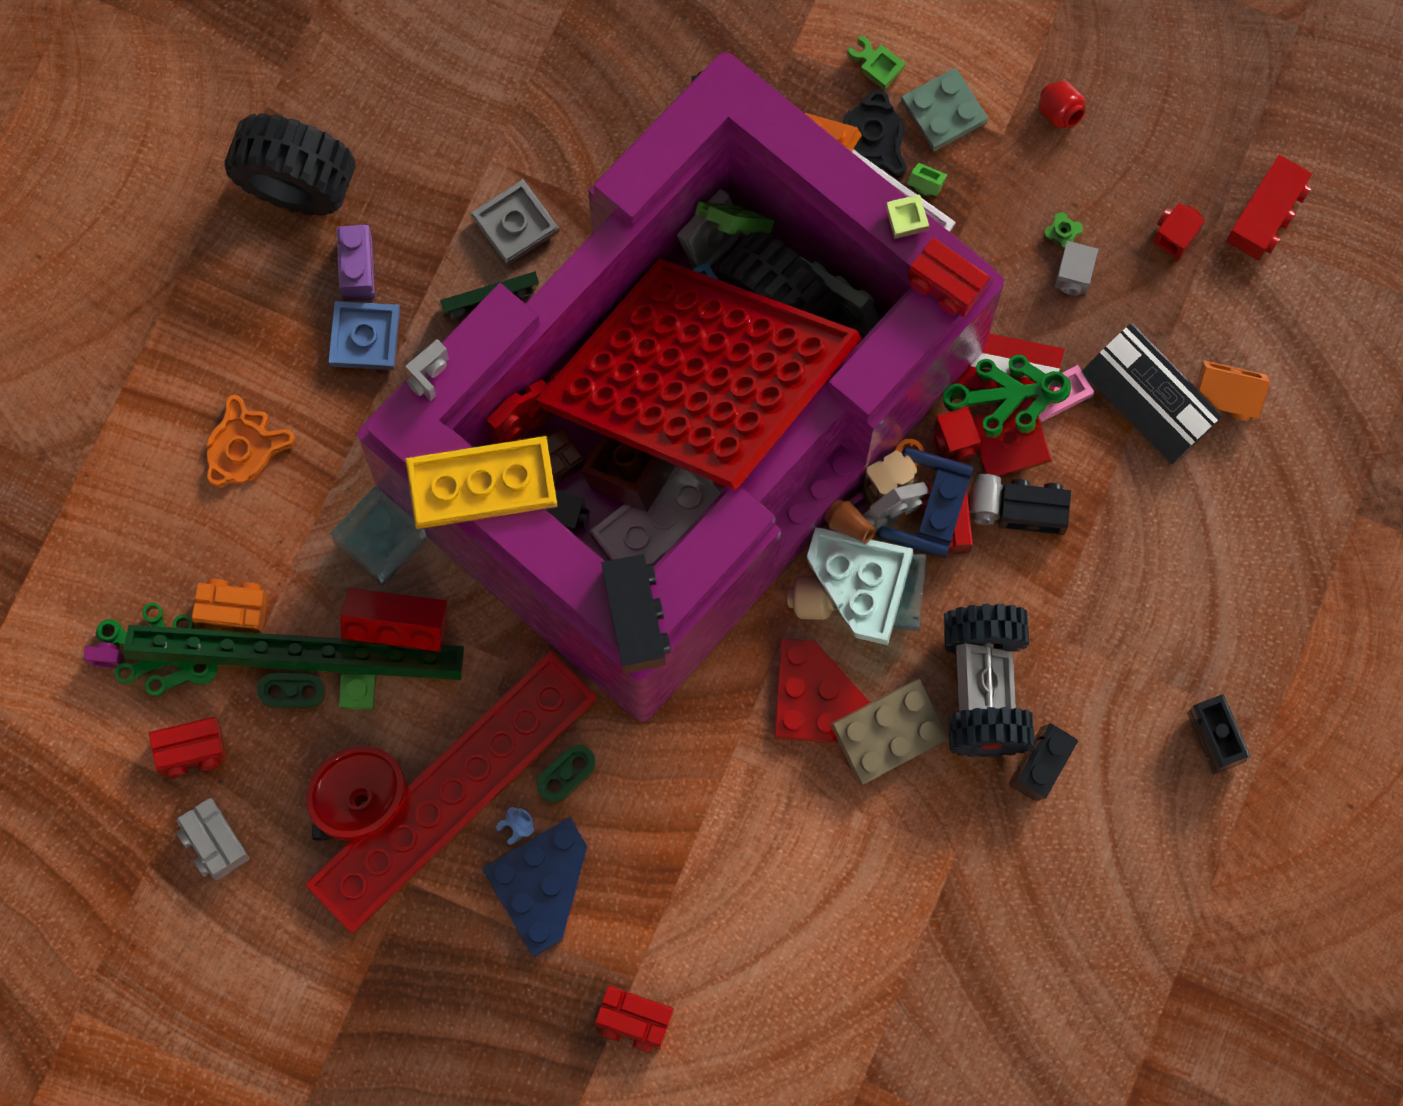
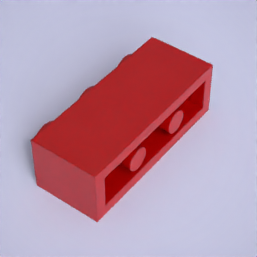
[1226,154,1313,261]
[341,587,447,652]

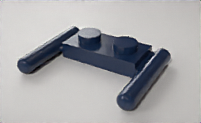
[877,447,973,559]

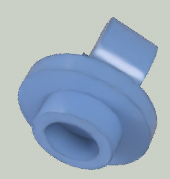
[496,807,534,845]

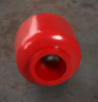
[1038,81,1086,128]

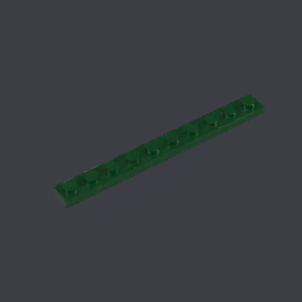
[123,625,464,680]

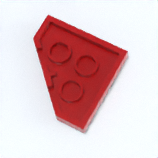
[486,370,560,444]
[775,638,871,743]

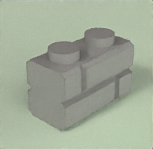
[176,798,250,881]

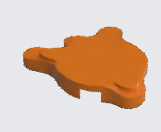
[206,395,296,488]

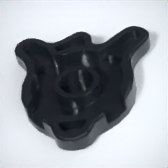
[843,90,907,177]

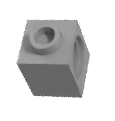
[1055,241,1098,296]

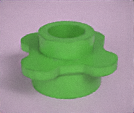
[1045,212,1083,249]

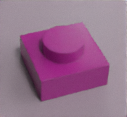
[83,642,125,669]

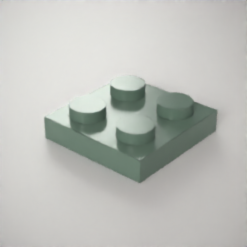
[901,67,988,152]

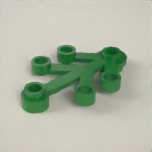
[943,355,1071,437]
[96,603,218,697]

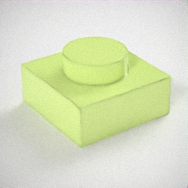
[886,194,929,239]

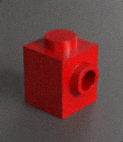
[1153,202,1206,260]
[934,406,981,462]

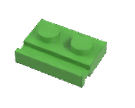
[695,201,775,235]

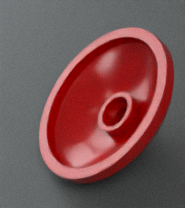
[306,746,406,840]

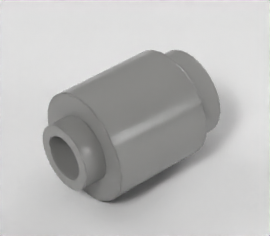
[969,474,1004,525]

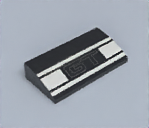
[1081,323,1224,464]

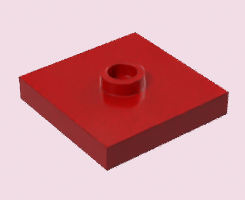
[972,398,1052,478]

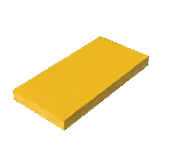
[405,436,558,529]

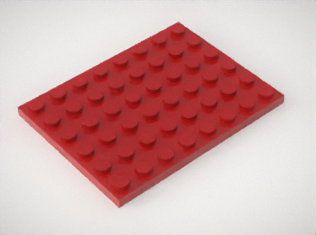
[536,258,861,491]

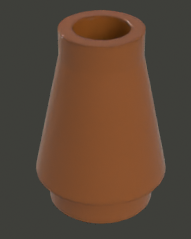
[825,499,876,544]

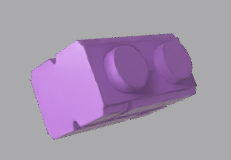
[336,225,375,301]

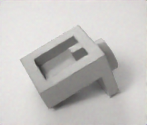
[405,339,449,401]

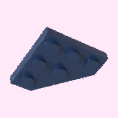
[482,817,588,958]

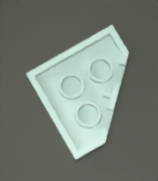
[807,527,913,645]

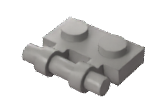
[863,482,930,531]

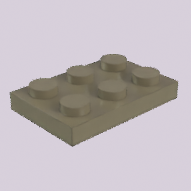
[830,679,949,785]

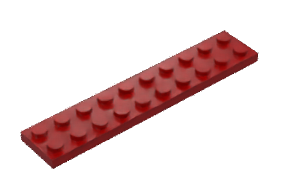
[305,651,598,935]

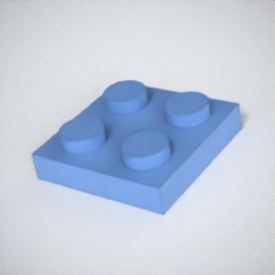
[329,301,400,370]

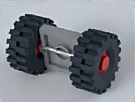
[944,604,1035,757]

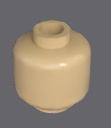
[787,577,837,620]

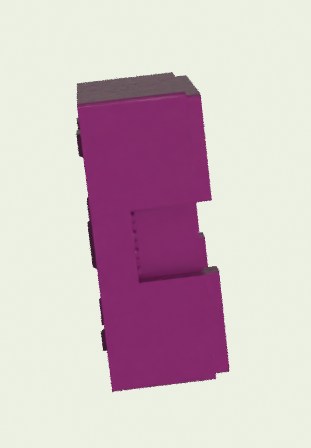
[358,52,1004,722]

